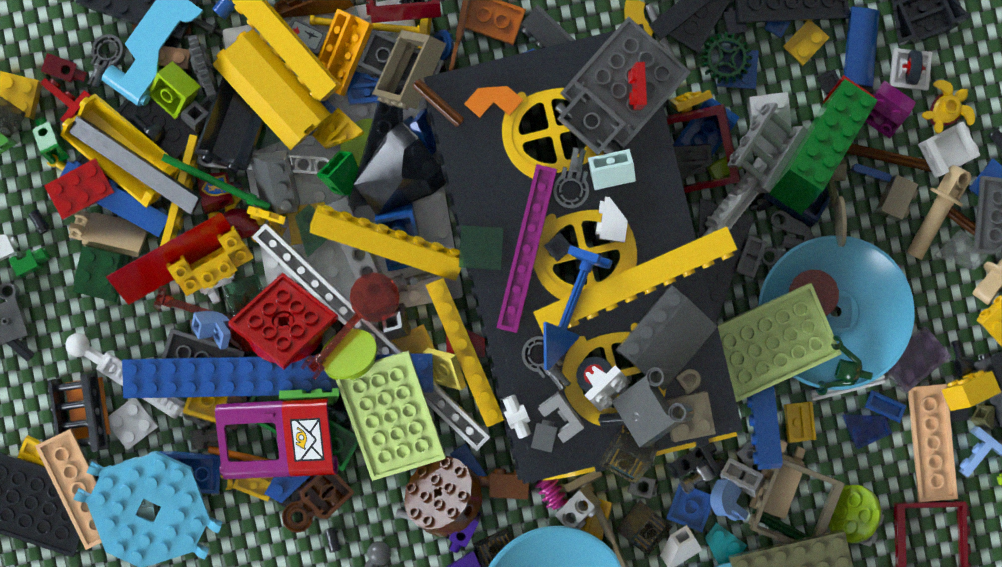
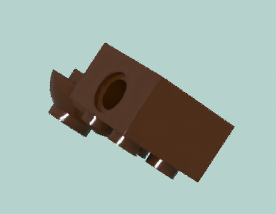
[282,474,355,533]

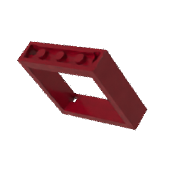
[366,0,441,23]
[666,104,741,193]
[894,500,971,567]

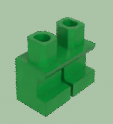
[8,248,51,278]

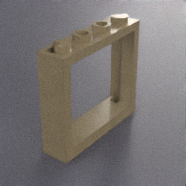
[372,30,446,110]
[748,458,845,543]

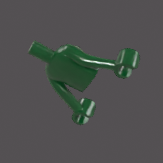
[816,335,873,395]

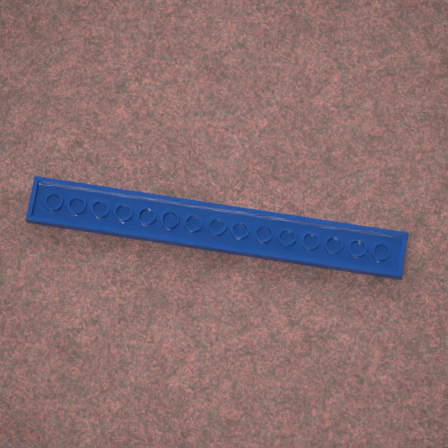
[122,353,434,398]

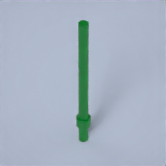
[161,153,270,211]

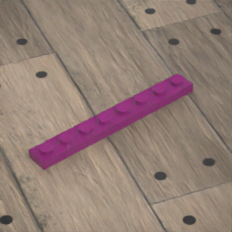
[497,164,558,333]

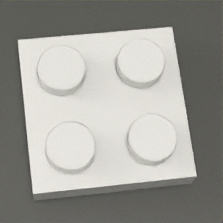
[108,398,159,450]

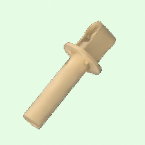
[907,165,971,260]
[972,259,1002,305]

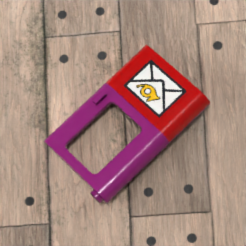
[215,398,339,479]

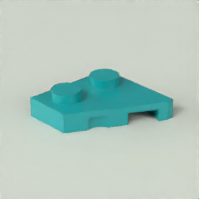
[704,522,747,565]

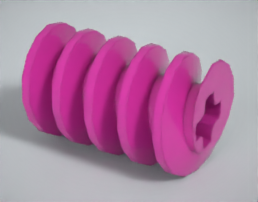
[535,479,569,511]

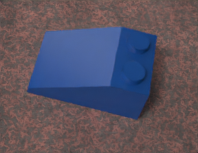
[673,98,739,156]
[375,203,420,272]
[160,451,221,494]

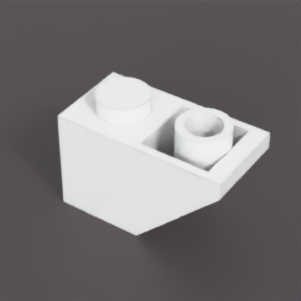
[596,197,628,243]
[660,525,702,567]

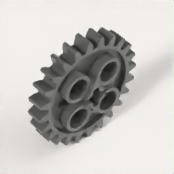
[188,34,216,97]

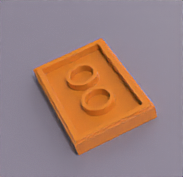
[465,0,526,46]
[66,377,111,439]

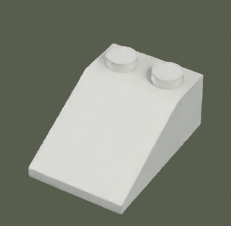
[747,92,791,156]

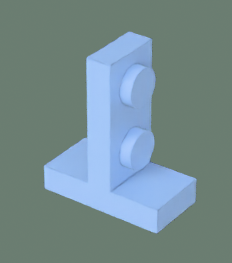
[959,426,1002,477]

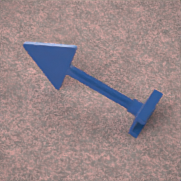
[543,245,613,370]

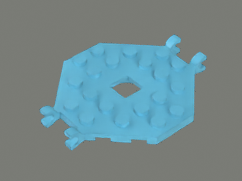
[73,451,222,567]

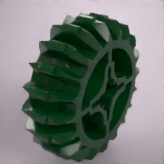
[700,32,753,85]

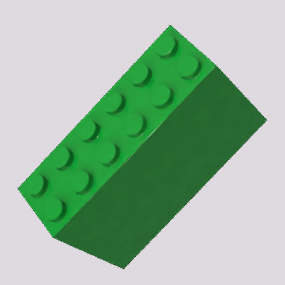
[768,79,878,214]

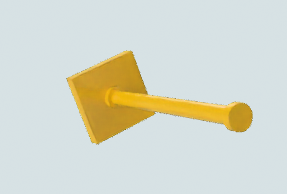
[309,15,432,50]

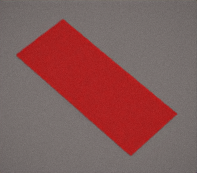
[106,213,231,305]

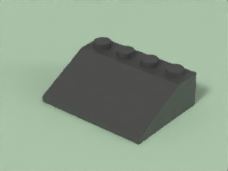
[616,285,718,391]

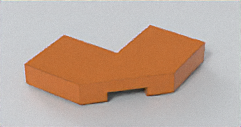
[464,86,524,118]

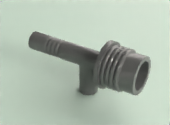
[388,272,439,294]

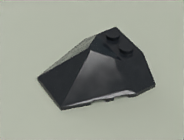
[353,122,446,215]

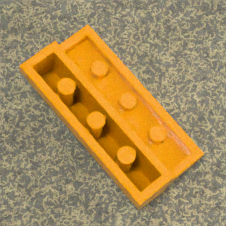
[317,9,374,96]

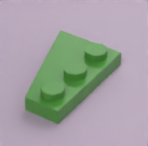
[279,388,339,406]

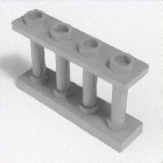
[727,102,808,193]

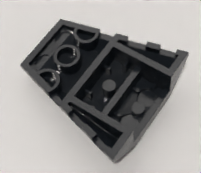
[892,0,971,45]

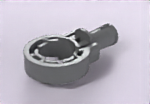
[87,34,126,88]
[553,147,589,208]
[522,336,571,391]

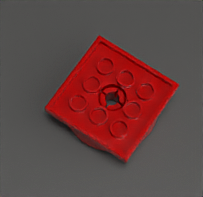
[228,272,339,370]

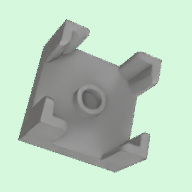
[538,390,584,443]

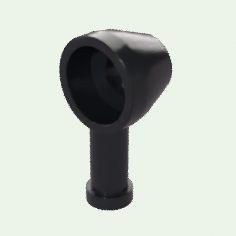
[130,114,165,144]
[951,340,975,377]

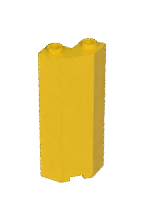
[212,29,331,151]
[60,94,180,208]

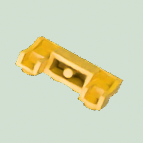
[166,226,253,296]

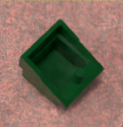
[72,245,132,302]

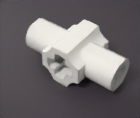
[503,395,531,439]

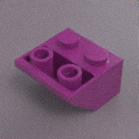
[865,80,916,139]

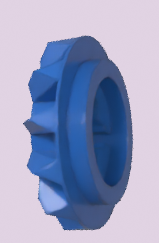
[434,30,455,60]

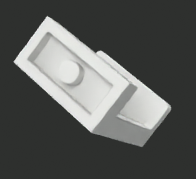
[918,122,980,178]

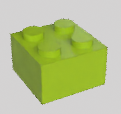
[149,61,201,120]

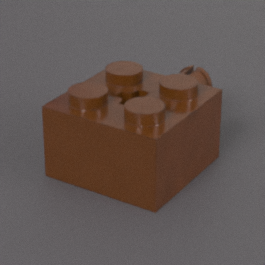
[479,468,529,499]

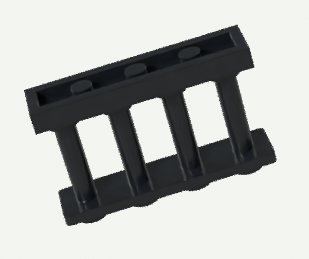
[48,373,109,452]

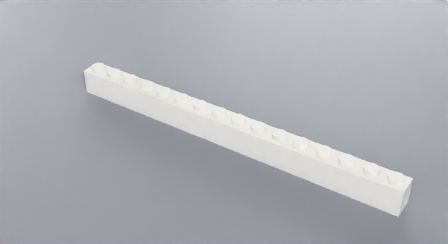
[252,223,490,451]

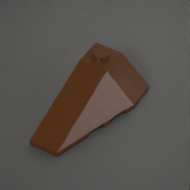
[274,0,354,18]

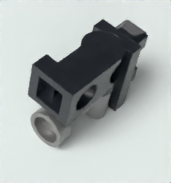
[666,442,726,494]

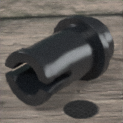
[28,209,50,235]
[323,527,341,553]

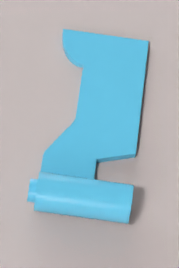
[102,0,203,107]

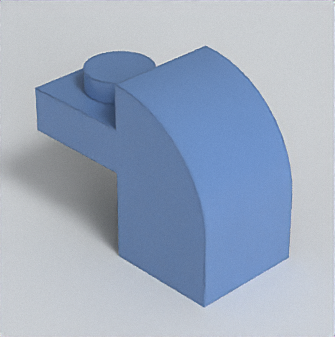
[191,311,231,349]
[710,479,749,521]

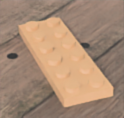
[907,384,958,502]
[35,429,102,550]

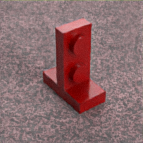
[40,78,92,123]

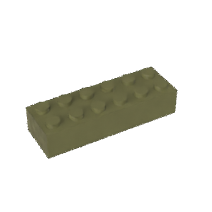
[728,529,853,567]

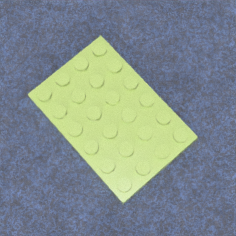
[717,283,842,402]
[336,350,446,481]

